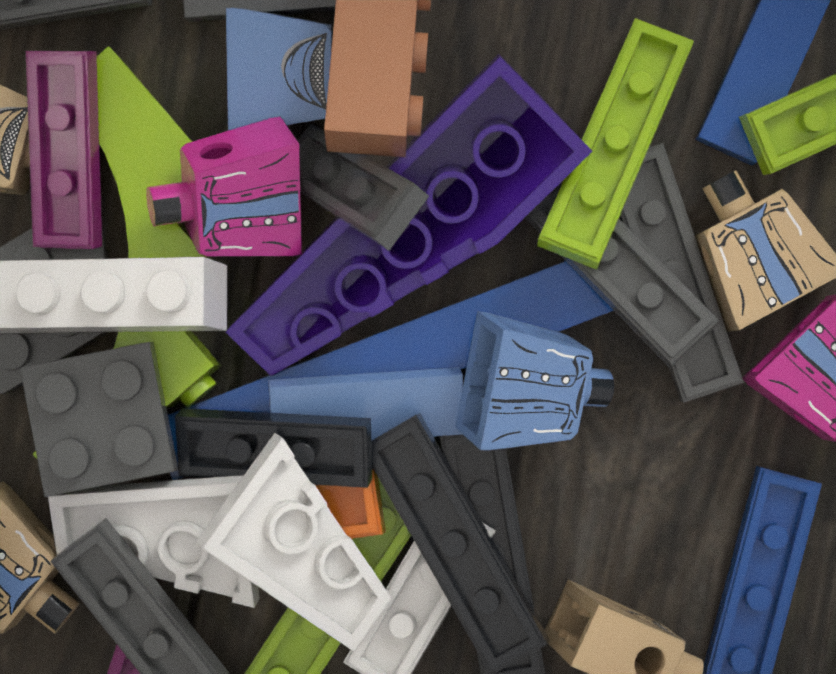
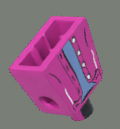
[146,117,302,256]
[742,294,836,442]

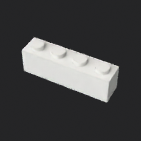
[0,257,227,333]

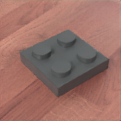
[20,342,178,497]

